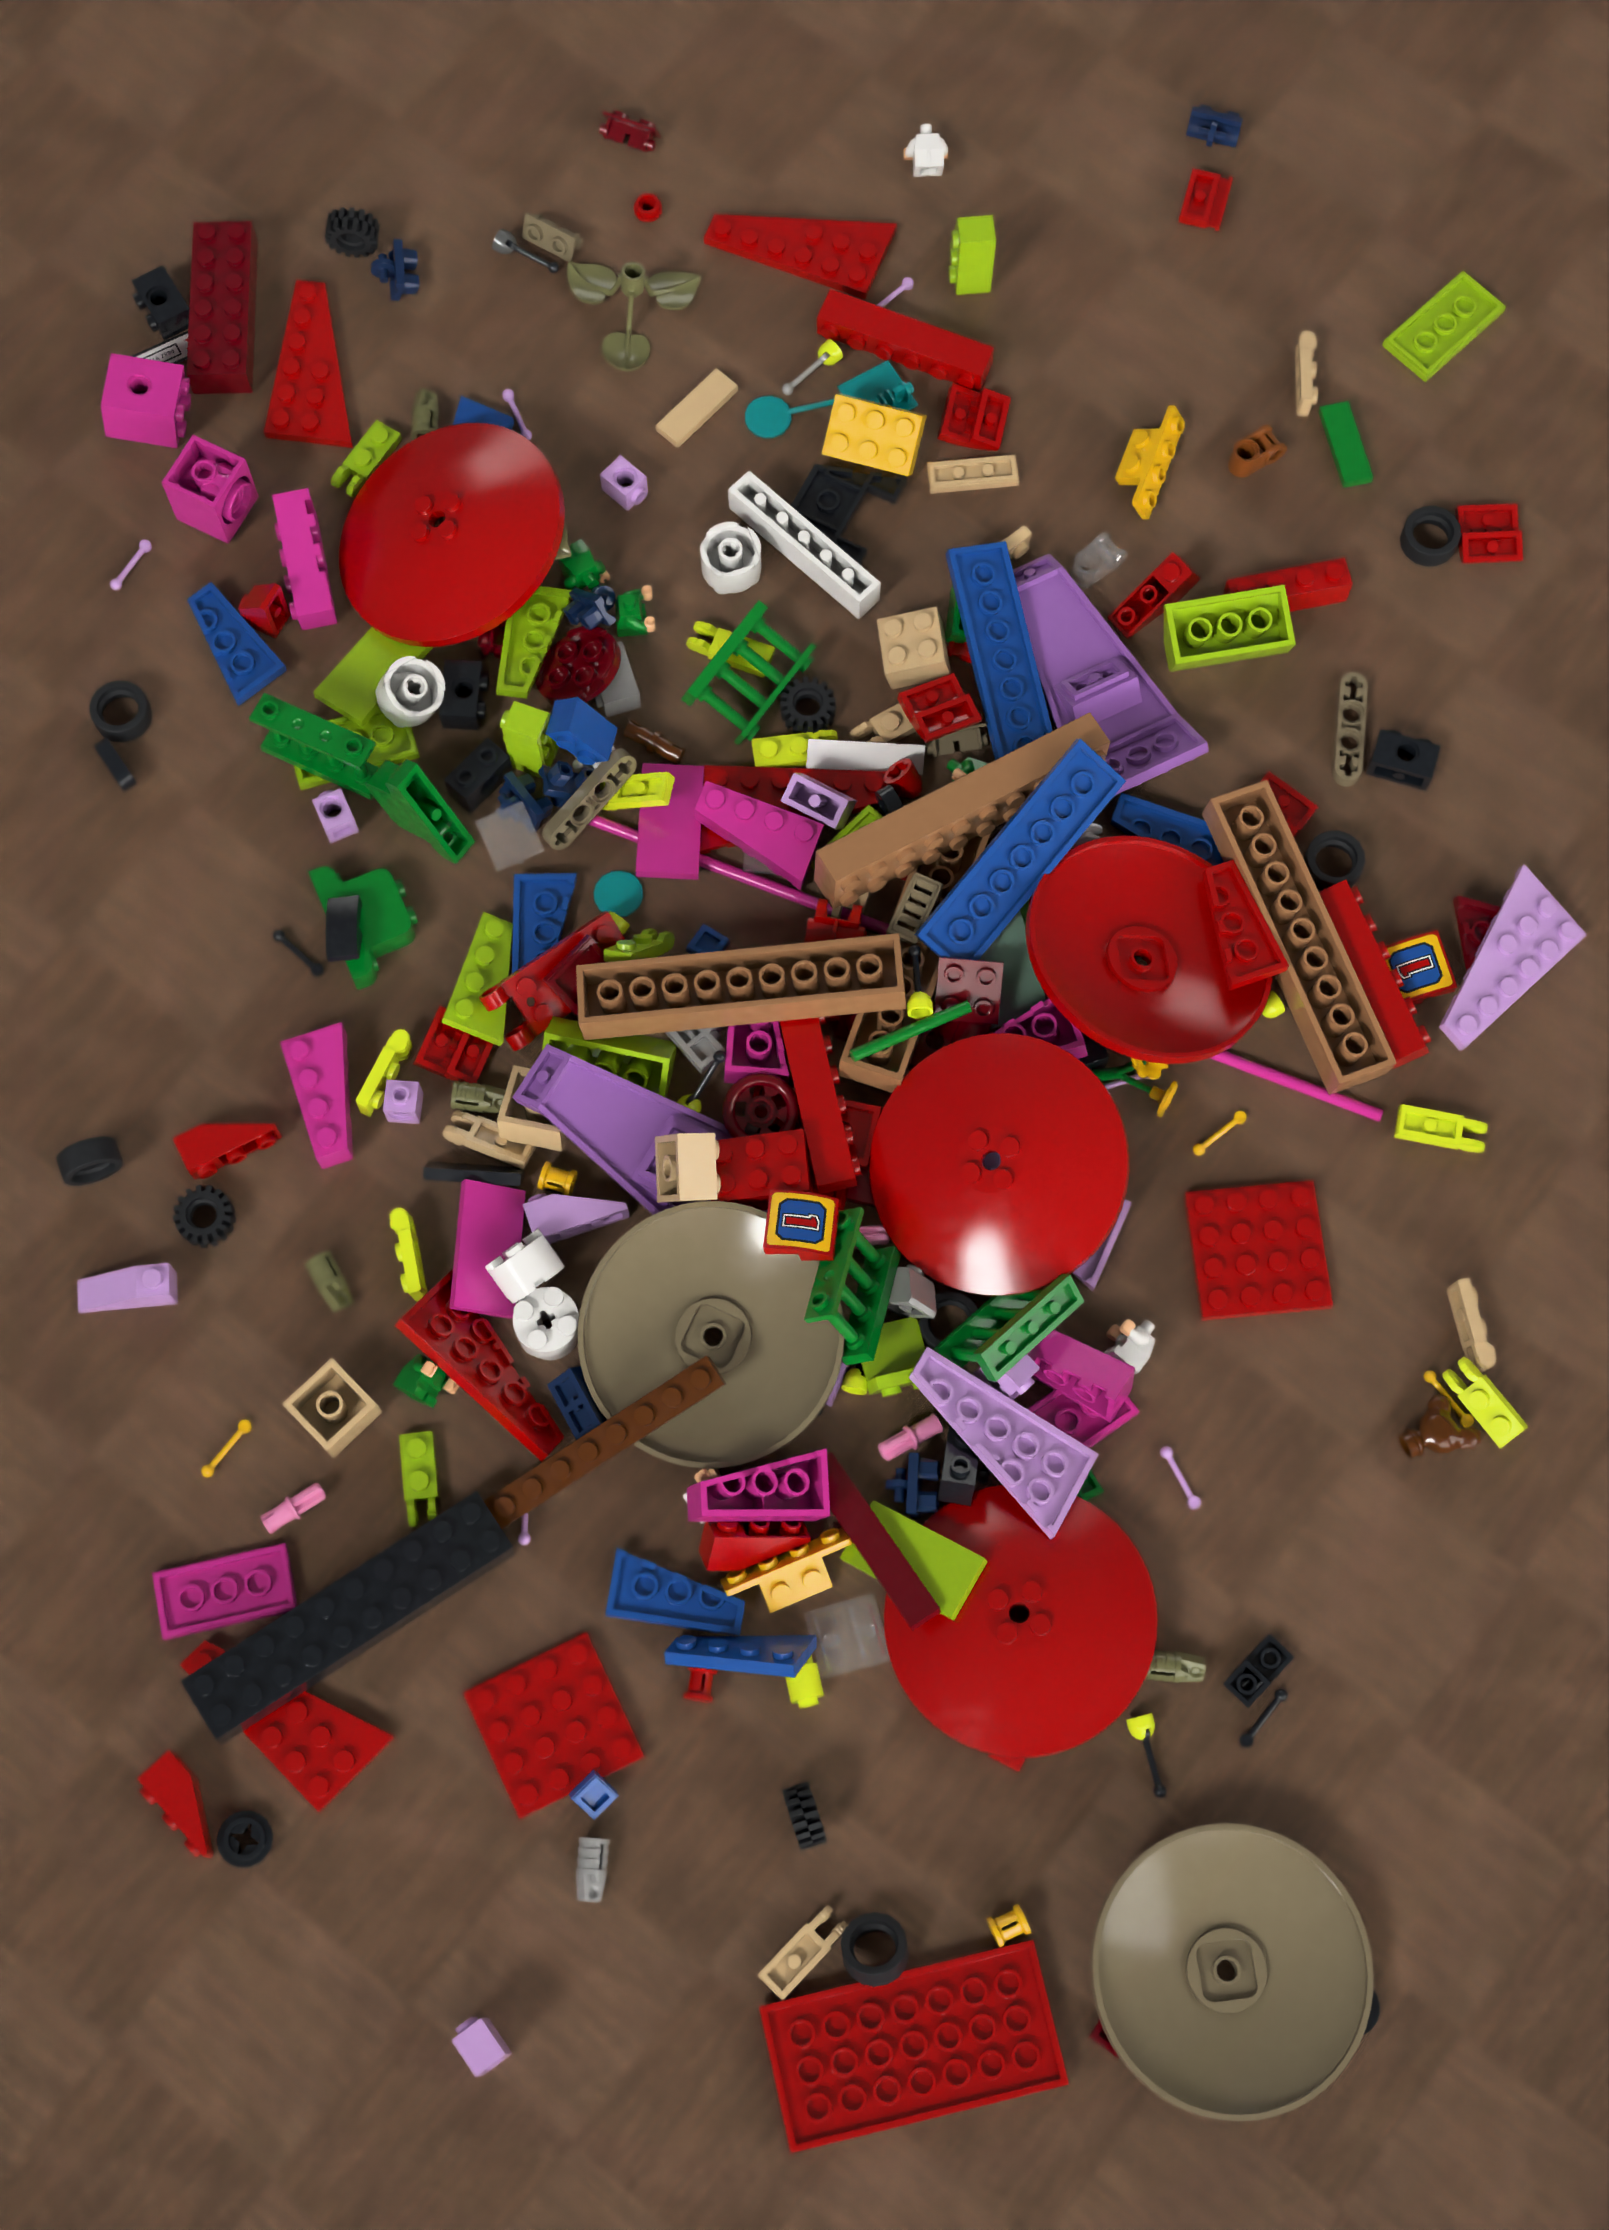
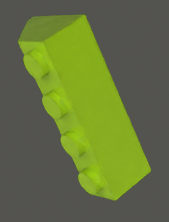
[1164,585,1296,672]
[542,1016,677,1098]

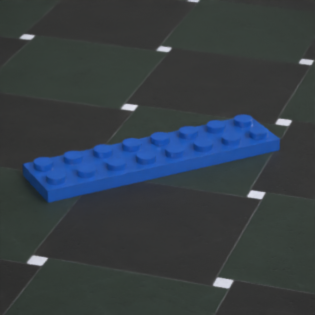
[945,541,1053,760]
[914,738,1126,960]

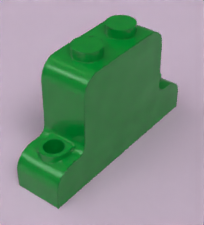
[365,759,475,864]
[308,866,419,990]

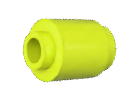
[785,1655,824,1709]

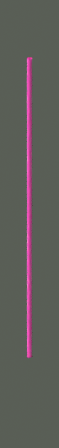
[588,815,1384,1122]

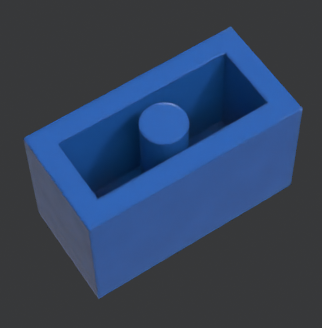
[545,697,618,765]

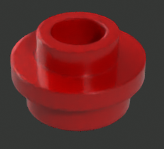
[633,193,662,222]

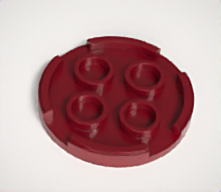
[535,626,621,705]

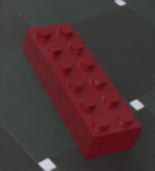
[186,221,258,394]

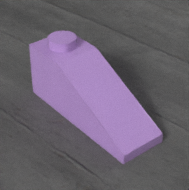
[523,1193,630,1244]
[77,1263,178,1313]

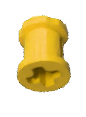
[538,1161,578,1196]
[986,1903,1031,1948]

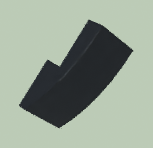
[326,895,363,962]
[1223,1633,1295,1708]

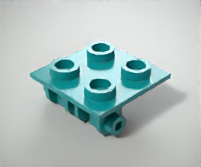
[837,360,919,411]

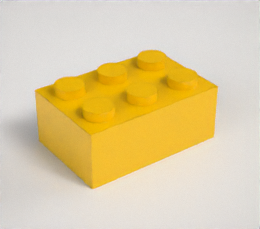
[822,393,927,476]

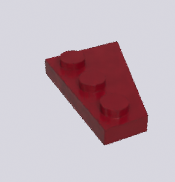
[1453,895,1501,972]

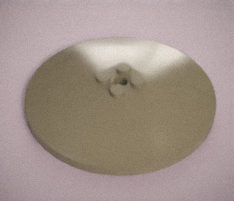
[577,1201,845,1469]
[1090,1823,1374,2121]

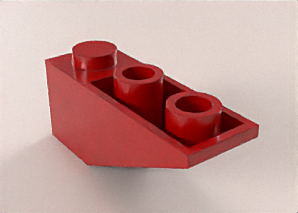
[1108,552,1201,639]
[172,1123,282,1180]
[698,1521,811,1571]
[137,1750,214,1859]

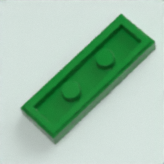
[1318,401,1373,488]

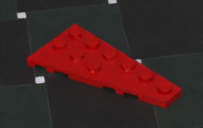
[704,214,897,299]
[264,279,353,448]
[700,765,887,855]
[394,1269,564,1462]
[179,1640,396,1813]

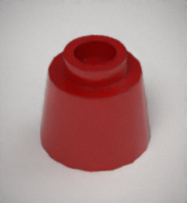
[883,758,923,799]

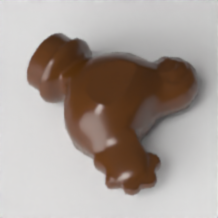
[1398,1394,1481,1459]

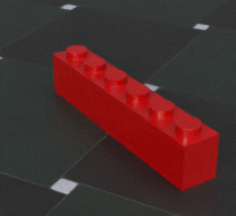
[817,289,995,392]
[1319,879,1431,1069]
[779,1017,861,1194]

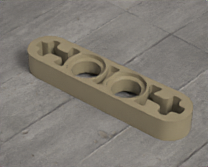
[1332,672,1368,787]
[542,748,637,850]

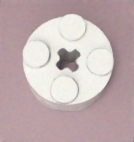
[700,522,761,595]
[375,656,445,728]
[485,1228,565,1304]
[513,1287,579,1361]

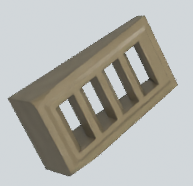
[886,872,943,945]

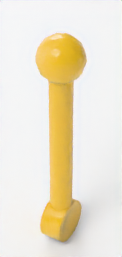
[1193,1111,1247,1156]
[1423,1370,1474,1428]
[201,1419,252,1477]

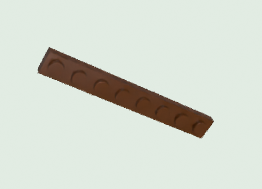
[484,1356,726,1529]

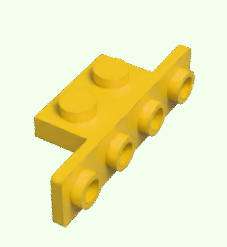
[1115,405,1185,520]
[720,1528,852,1613]

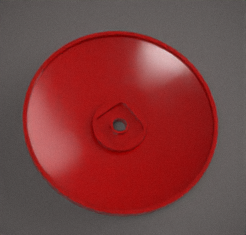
[339,423,565,647]
[1025,836,1272,1064]
[869,1033,1130,1296]
[884,1485,1158,1759]

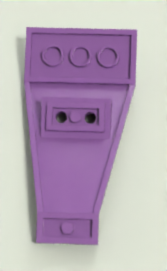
[1013,553,1209,796]
[513,1044,812,1215]

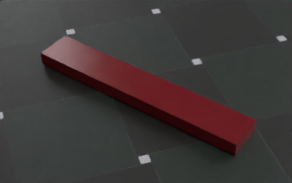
[827,1451,941,1631]

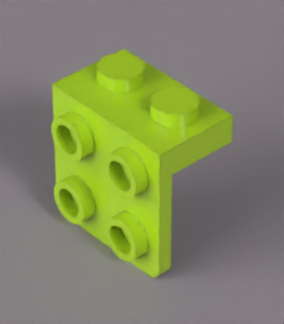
[861,1317,925,1397]

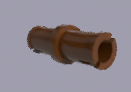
[623,719,686,765]

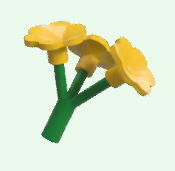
[1092,1058,1178,1118]

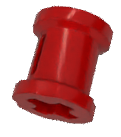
[683,1667,718,1703]

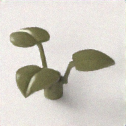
[567,261,701,371]

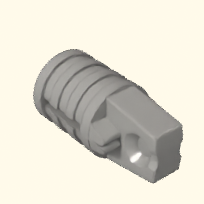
[576,1837,610,1902]

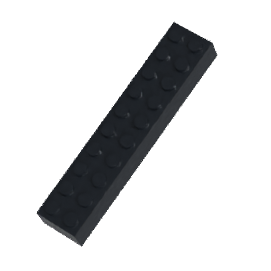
[180,1491,515,1745]

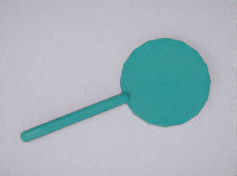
[745,396,835,438]
[593,871,643,917]

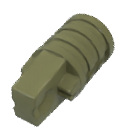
[411,388,439,440]
[451,1080,506,1113]
[304,1251,354,1312]
[1145,1649,1206,1683]

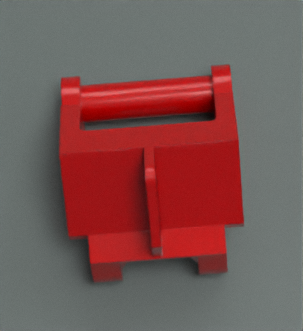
[804,898,867,943]

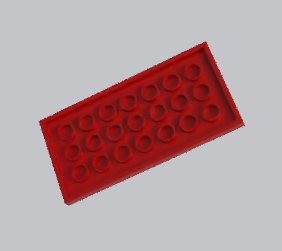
[759,1940,1069,2153]

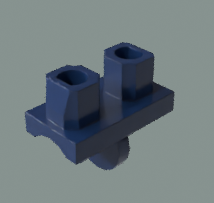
[1186,104,1243,148]
[371,238,419,301]
[563,585,616,630]
[538,760,595,808]
[497,771,553,833]
[885,1452,941,1519]

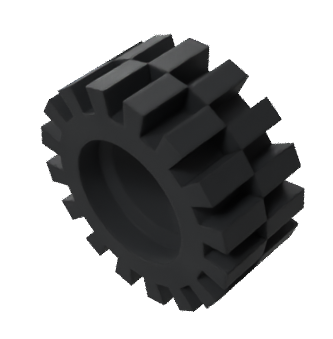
[325,207,380,258]
[780,676,836,734]
[172,1185,236,1248]
[781,1781,827,1851]

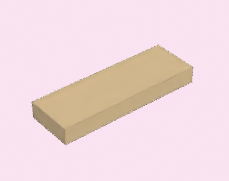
[656,368,738,448]
[926,454,1019,494]

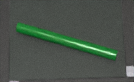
[849,1000,972,1062]

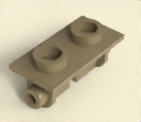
[522,212,583,262]
[925,723,988,757]

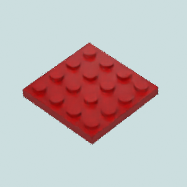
[1184,1180,1333,1321]
[463,1632,645,1820]

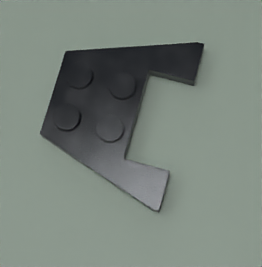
[791,464,908,565]

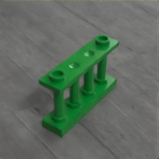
[681,600,816,745]
[249,693,379,800]
[804,1207,901,1365]
[933,1274,1085,1382]

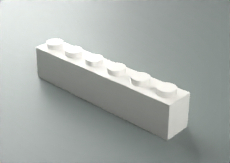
[728,471,881,619]

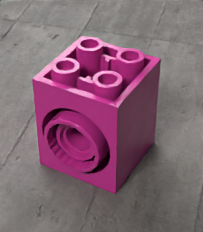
[101,353,191,448]
[161,435,259,544]

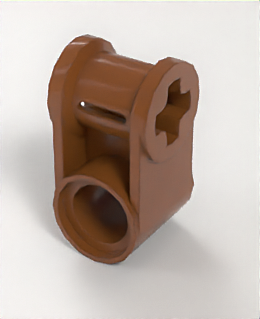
[1228,424,1287,478]

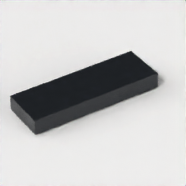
[423,1161,525,1186]

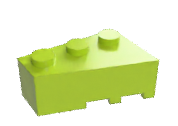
[948,215,996,295]
[500,701,559,778]

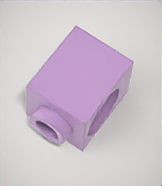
[600,455,648,511]
[312,788,359,844]
[383,1080,424,1124]

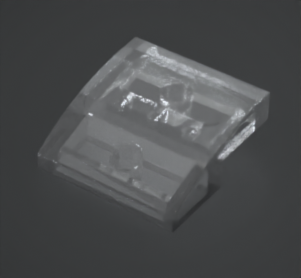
[804,1594,891,1680]

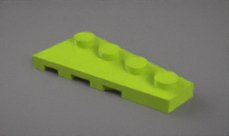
[496,586,572,699]
[441,912,513,1047]

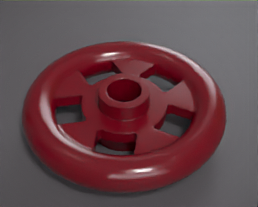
[722,1073,800,1138]

